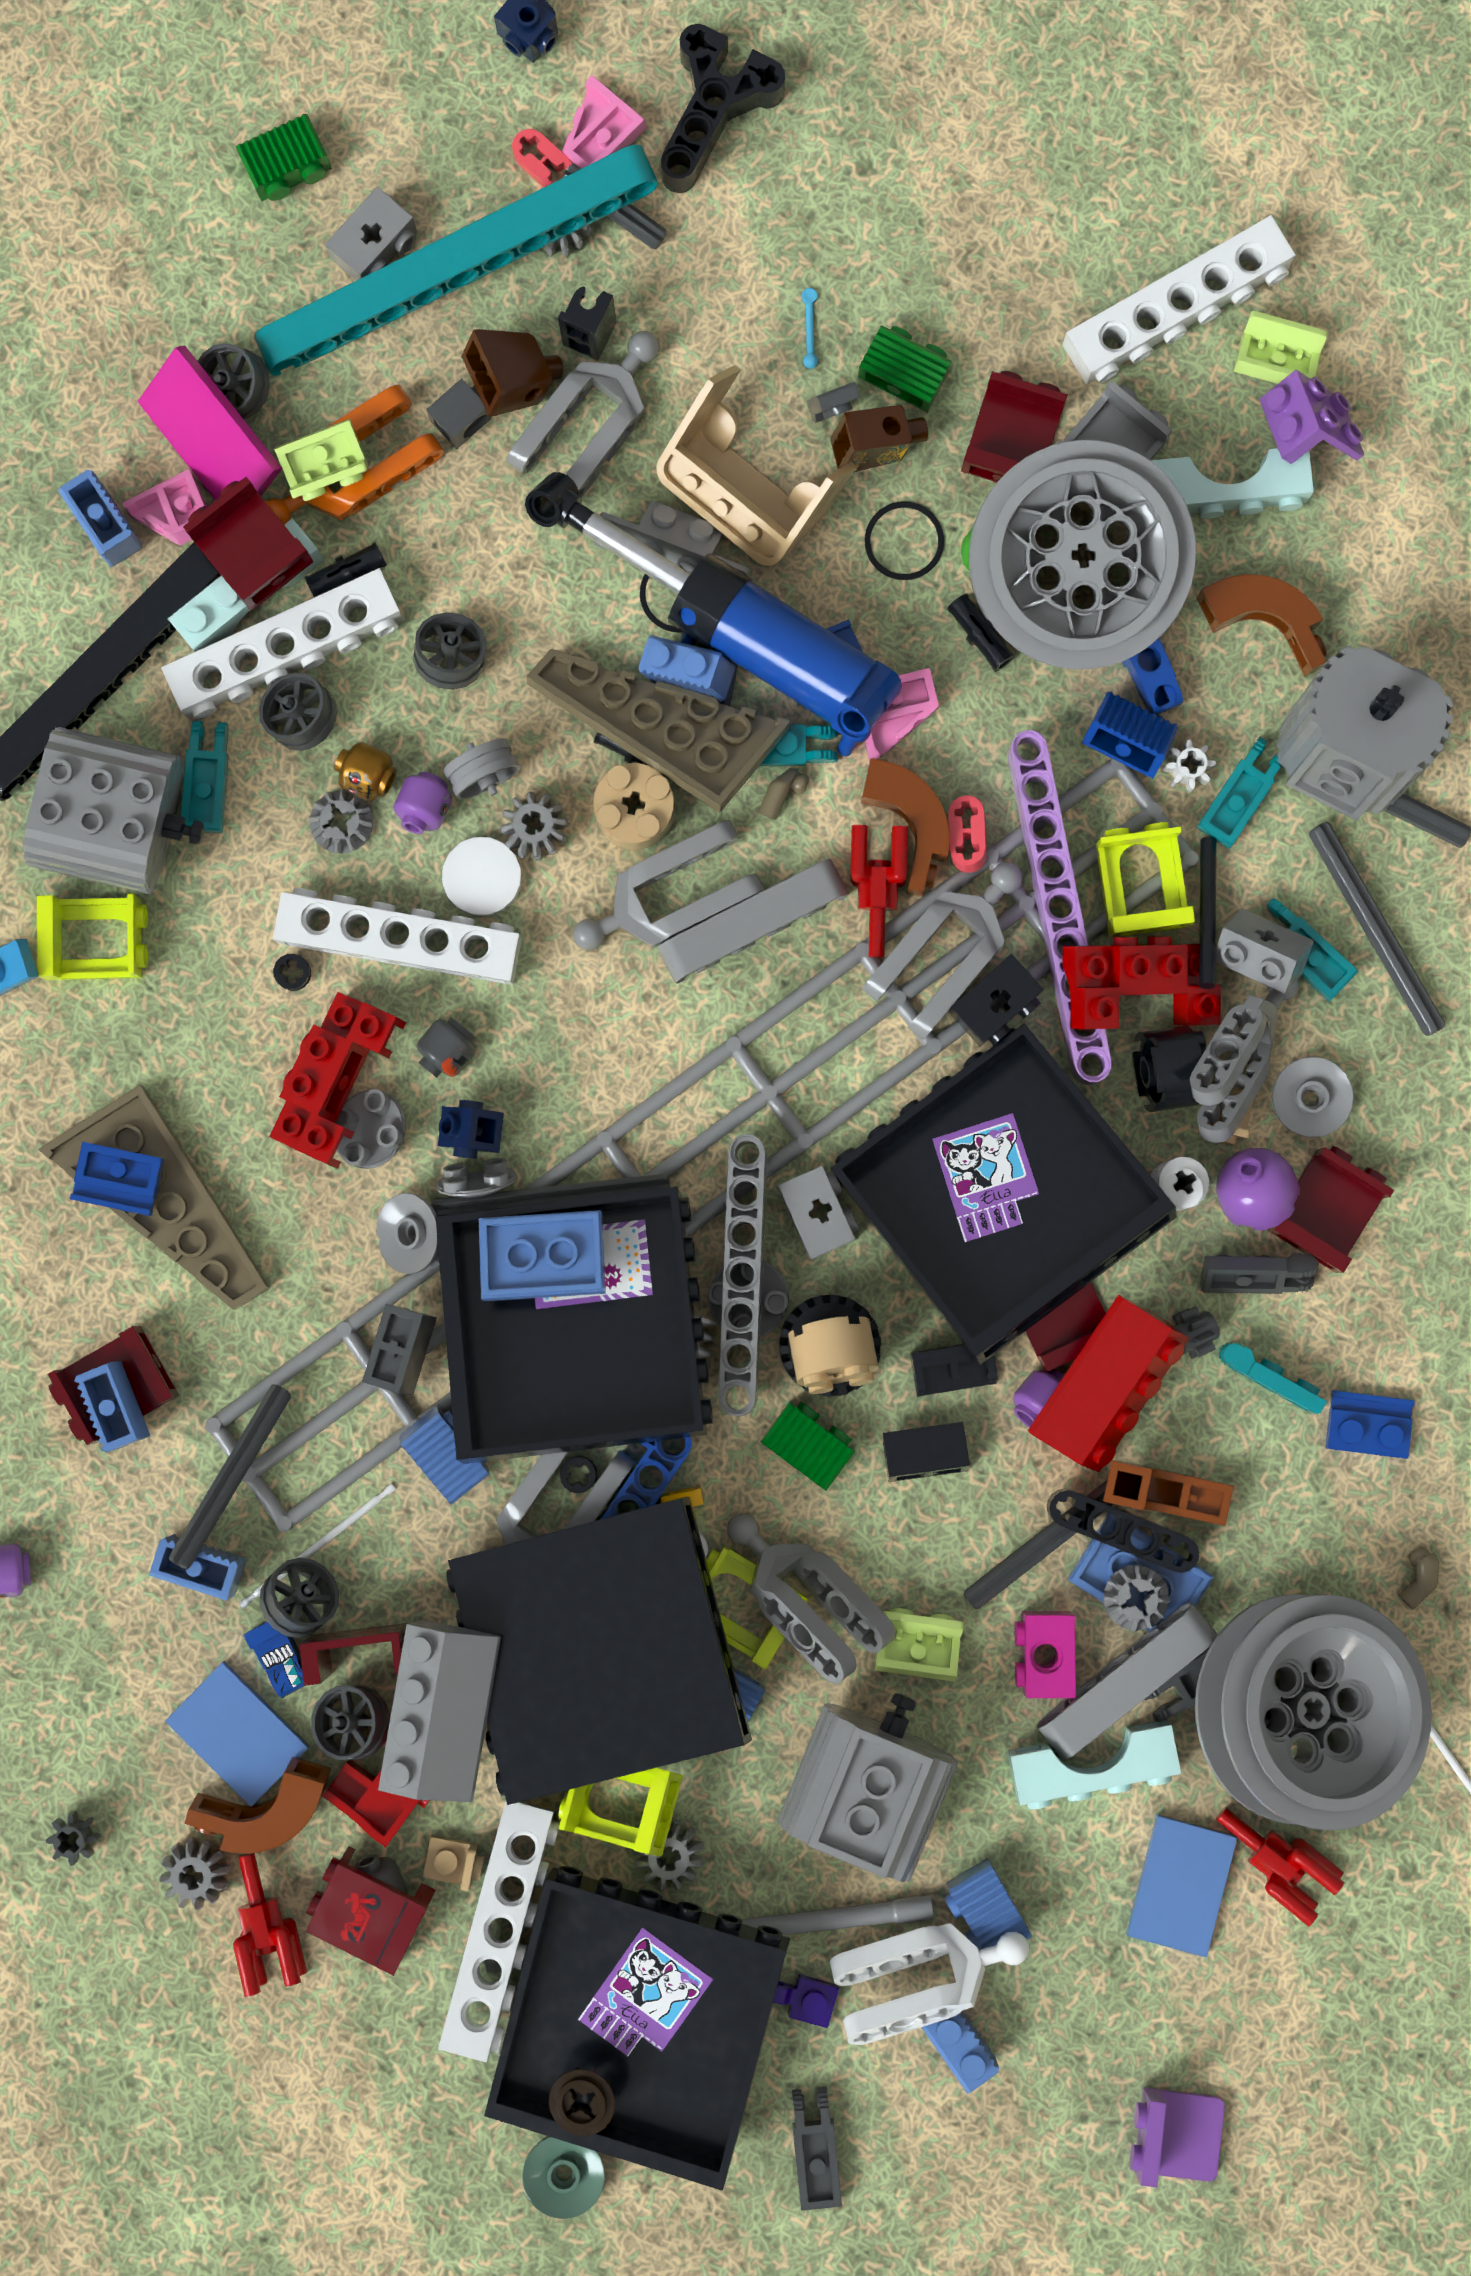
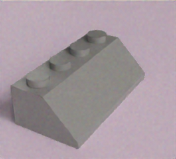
[378,1620,501,1802]

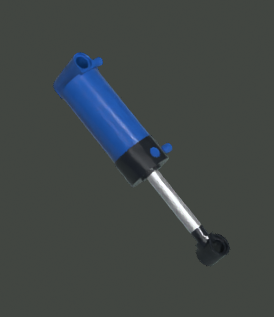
[525,472,902,756]

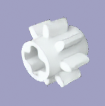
[1163,740,1216,793]

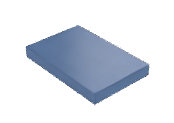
[479,1210,606,1301]
[1067,1512,1214,1631]
[165,1661,310,1807]
[1126,1814,1237,1958]

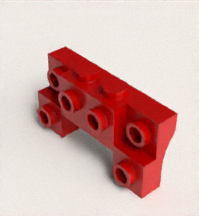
[1063,936,1221,1030]
[269,992,407,1169]
[322,1760,430,1848]

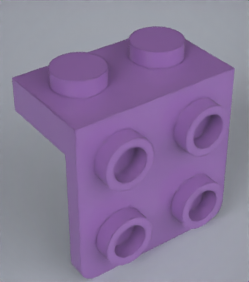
[1259,369,1364,464]
[1130,2087,1225,2188]

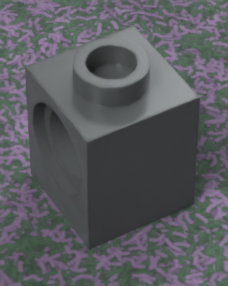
[426,378,492,450]

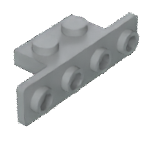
[593,500,749,576]

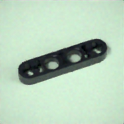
[1047,1488,1199,1573]

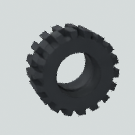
[779,1294,882,1397]

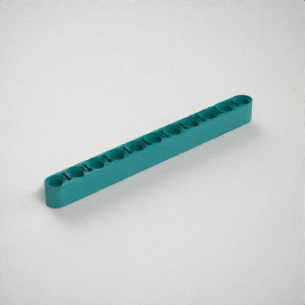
[254,144,658,376]

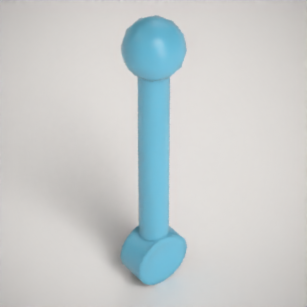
[802,288,818,369]

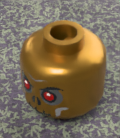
[334,742,397,801]

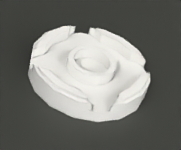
[442,837,522,917]

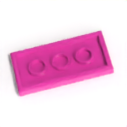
[137,345,282,500]

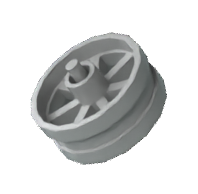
[443,738,521,800]

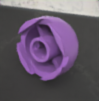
[1216,1148,1300,1230]

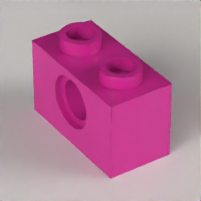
[1014,1611,1076,1698]

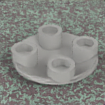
[336,1089,406,1169]
[436,1158,517,1198]
[708,1261,789,1337]

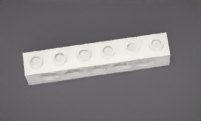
[1062,215,1296,385]
[161,568,404,719]
[273,888,522,985]
[438,1801,560,2062]

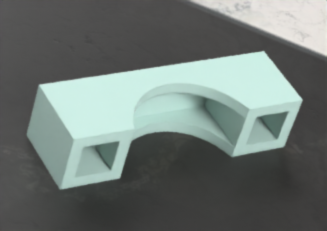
[1150,448,1314,519]
[168,518,324,652]
[1007,1720,1181,1809]

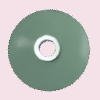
[522,2136,605,2219]

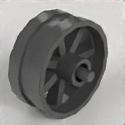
[198,343,270,419]
[413,612,487,690]
[259,673,337,751]
[260,1558,339,1638]
[311,1686,390,1760]

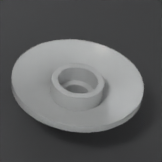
[1272,1057,1353,1137]
[376,1193,438,1274]

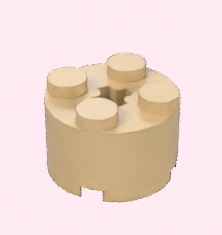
[593,763,675,850]
[788,1316,879,1394]

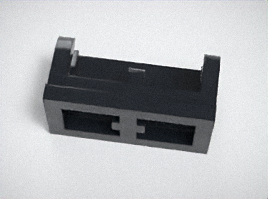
[558,286,617,361]
[910,1344,998,1397]
[882,1422,970,1482]

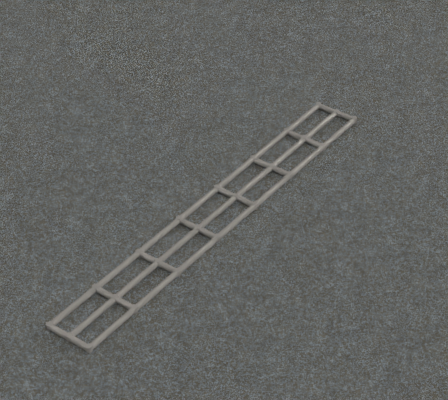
[205,759,1198,1532]

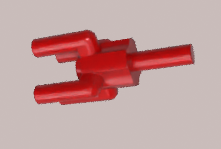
[850,825,908,958]
[1216,1807,1345,1927]
[233,1853,307,1997]

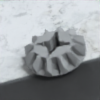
[309,789,373,854]
[1104,1565,1170,1631]

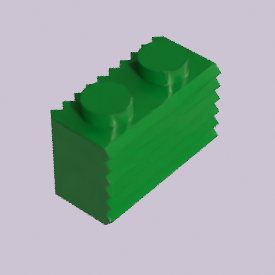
[236,114,332,202]
[858,325,952,413]
[760,1401,855,1491]

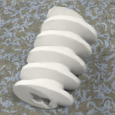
[1150,1157,1209,1211]

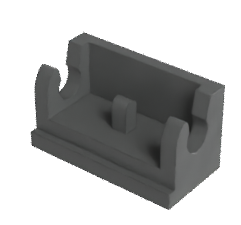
[362,1304,437,1395]

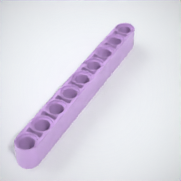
[1008,730,1111,1085]

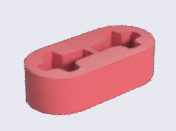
[512,129,572,188]
[948,795,987,873]

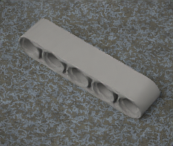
[657,859,849,984]
[1037,1602,1218,1760]

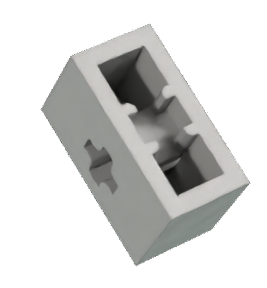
[325,186,417,281]
[1215,908,1314,994]
[778,1166,859,1260]

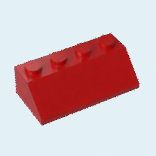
[1028,1294,1190,1472]

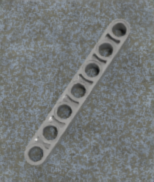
[718,1134,768,1416]

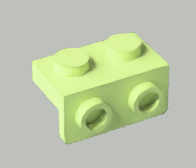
[1233,311,1327,384]
[274,419,368,501]
[874,1608,964,1682]

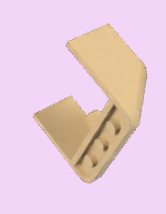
[656,365,857,566]

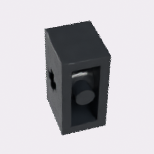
[948,953,1044,1047]

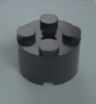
[1132,1026,1212,1112]

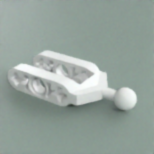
[830,1923,1029,2045]

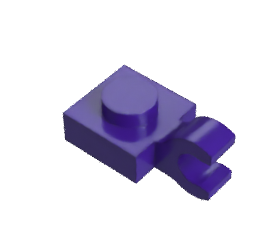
[774,1974,839,2028]

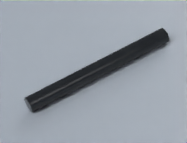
[1199,837,1217,989]

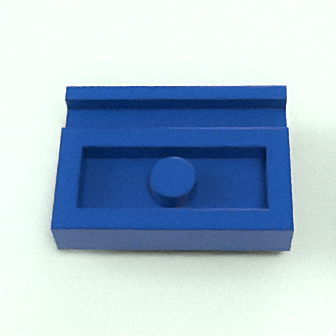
[70,1142,165,1216]
[1325,1390,1415,1459]

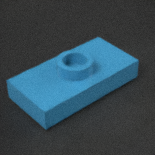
[0,938,39,996]

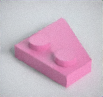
[562,75,647,168]
[122,469,207,546]
[864,668,939,762]

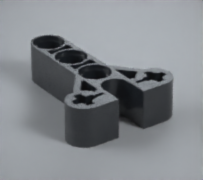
[661,24,785,193]

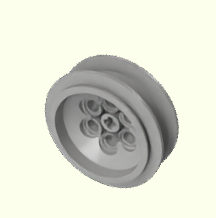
[969,440,1196,669]
[1195,1594,1432,1830]

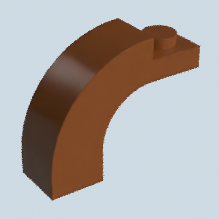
[1196,574,1327,677]
[861,758,950,897]
[1103,1460,1234,1526]
[184,1756,331,1854]

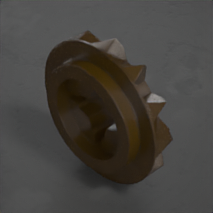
[549,2066,616,2136]

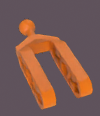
[265,385,444,525]

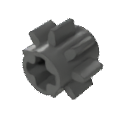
[1172,1306,1220,1359]
[46,1811,101,1866]

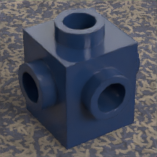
[494,0,558,63]
[438,1100,504,1159]

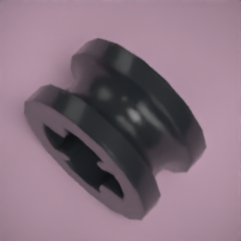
[273,954,311,991]
[560,1456,597,1493]

